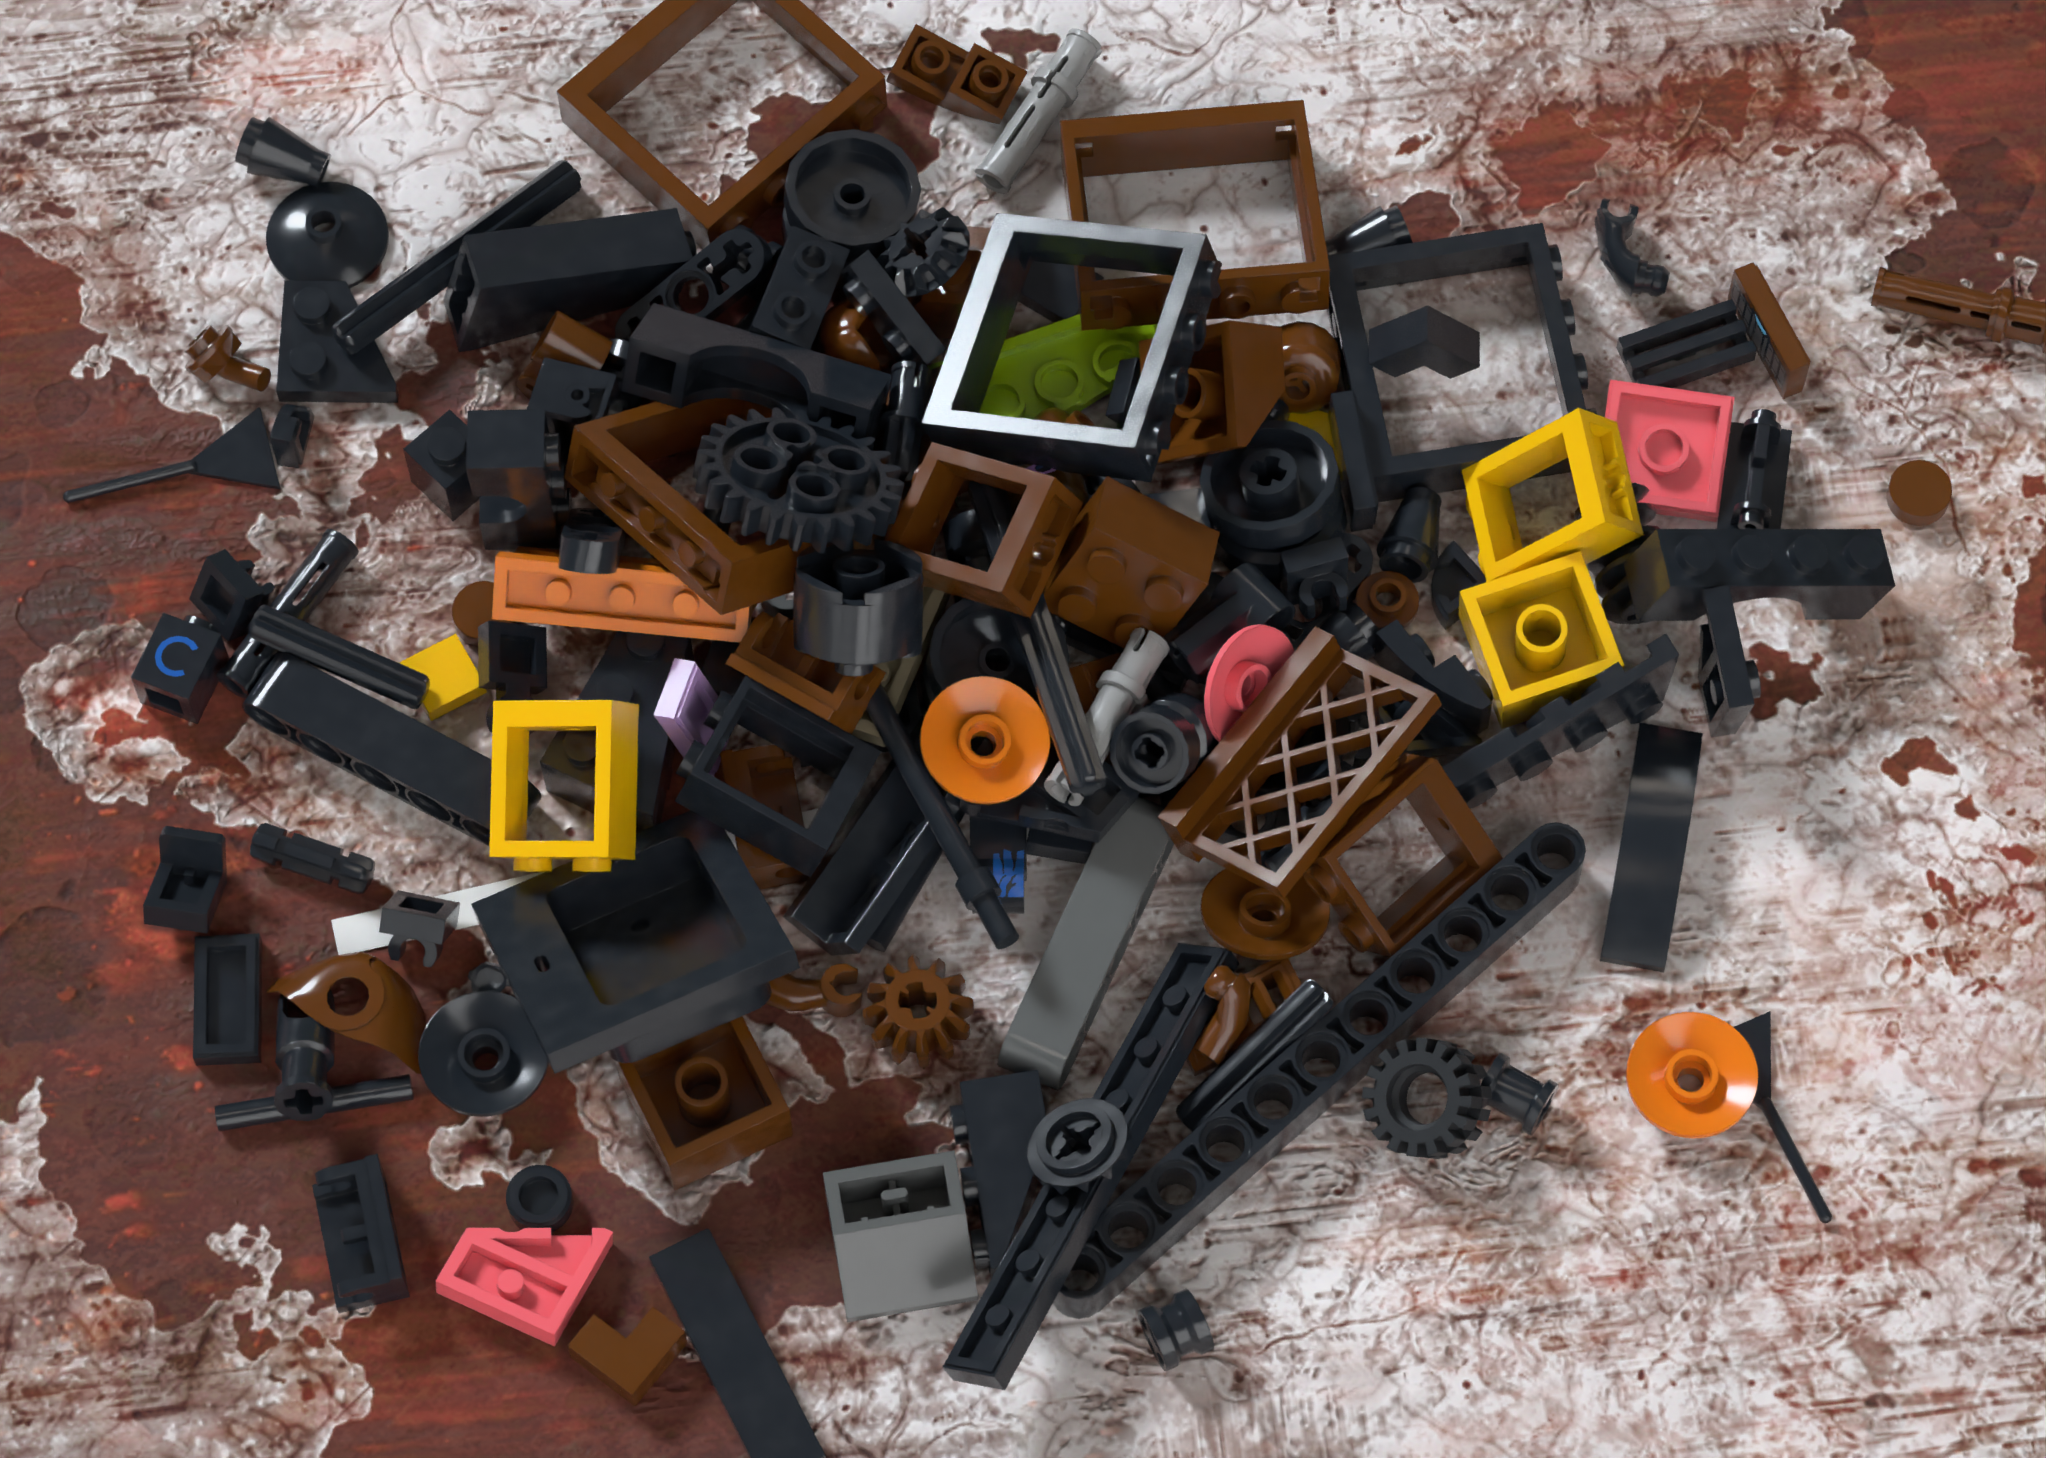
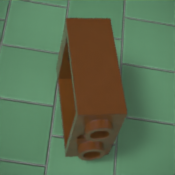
[885,442,1083,618]
[1303,753,1503,957]

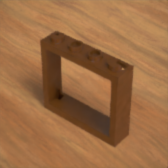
[557,0,887,250]
[1060,100,1330,331]
[564,398,904,615]

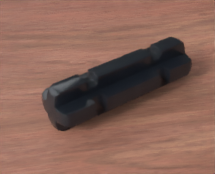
[250,823,375,894]

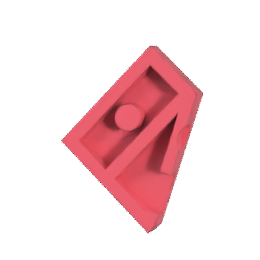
[436,1228,613,1347]

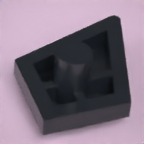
[1363,700,1483,757]

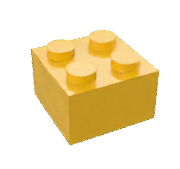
[1458,551,1625,729]

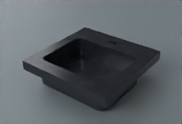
[471,810,800,1074]

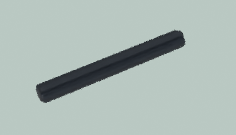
[332,160,581,354]

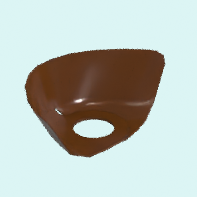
[266,952,426,1074]

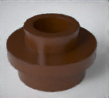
[1356,571,1419,630]

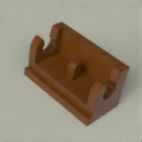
[726,611,886,735]
[720,745,810,890]

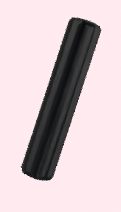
[249,605,430,709]
[1176,979,1333,1132]

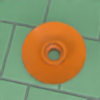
[920,676,1050,804]
[1626,1012,1758,1138]

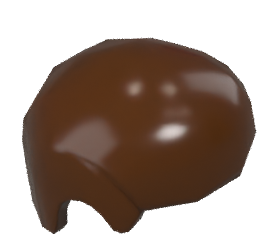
[816,299,892,379]

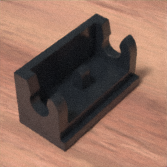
[312,1154,410,1313]

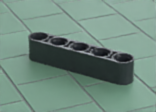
[242,652,542,847]

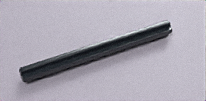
[968,481,1107,797]

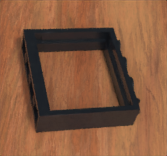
[922,213,1222,482]
[1327,223,1598,503]

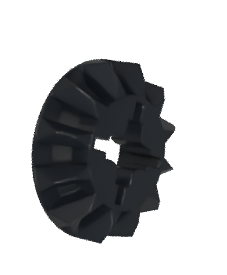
[877,207,970,297]
[1027,1098,1133,1195]

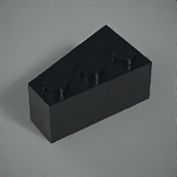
[540,631,695,833]

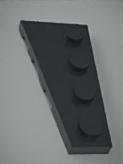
[1442,634,1679,809]

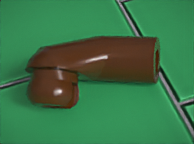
[1193,965,1251,1065]

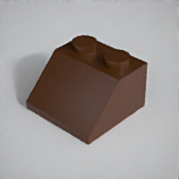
[1139,320,1285,466]

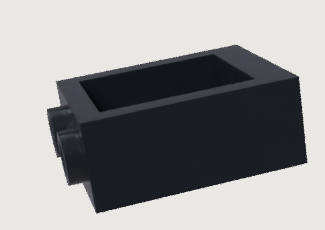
[675,675,881,878]

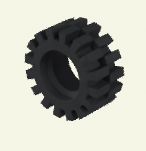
[1362,1038,1492,1159]

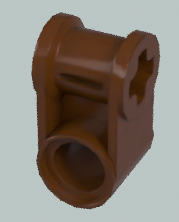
[516,311,613,399]

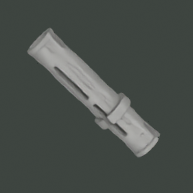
[975,28,1102,194]
[1044,628,1169,806]

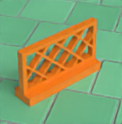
[492,546,757,643]

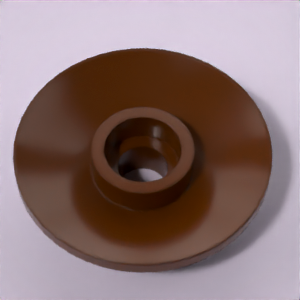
[1200,868,1330,960]

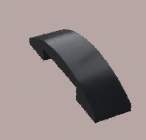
[1600,722,1703,972]

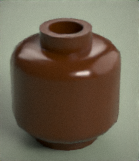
[1280,321,1341,414]

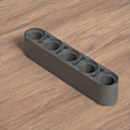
[997,796,1174,1091]

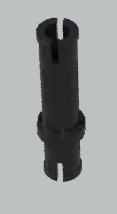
[216,528,359,699]

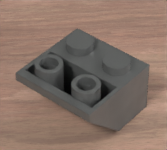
[823,1150,978,1322]

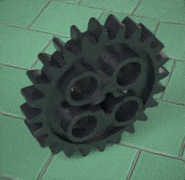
[693,408,904,553]

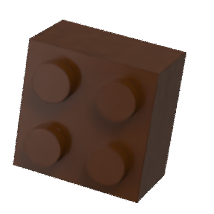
[1043,476,1220,648]
[615,1016,793,1191]

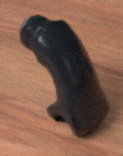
[1594,198,1670,297]

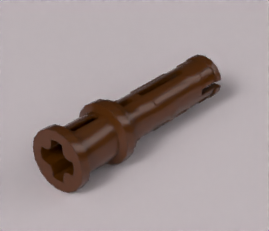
[1871,267,2046,353]

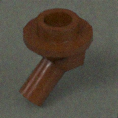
[184,325,271,392]

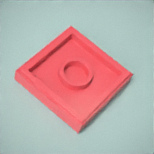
[1604,380,1734,522]

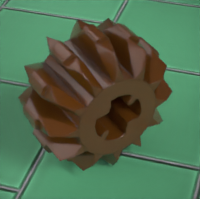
[863,954,974,1069]

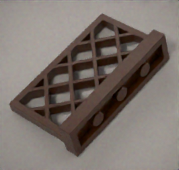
[1157,627,1442,898]

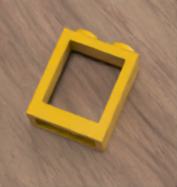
[1462,408,1644,582]
[489,700,639,872]

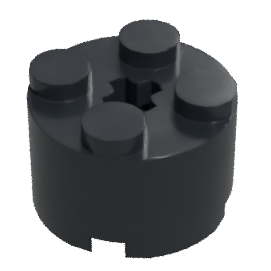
[793,539,924,676]

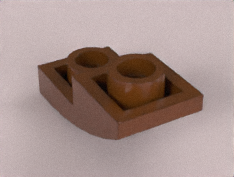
[886,24,1028,124]

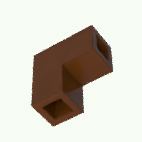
[567,1307,688,1406]

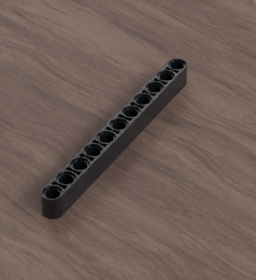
[1053,822,1586,1319]

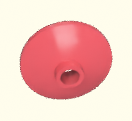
[1204,624,1295,742]

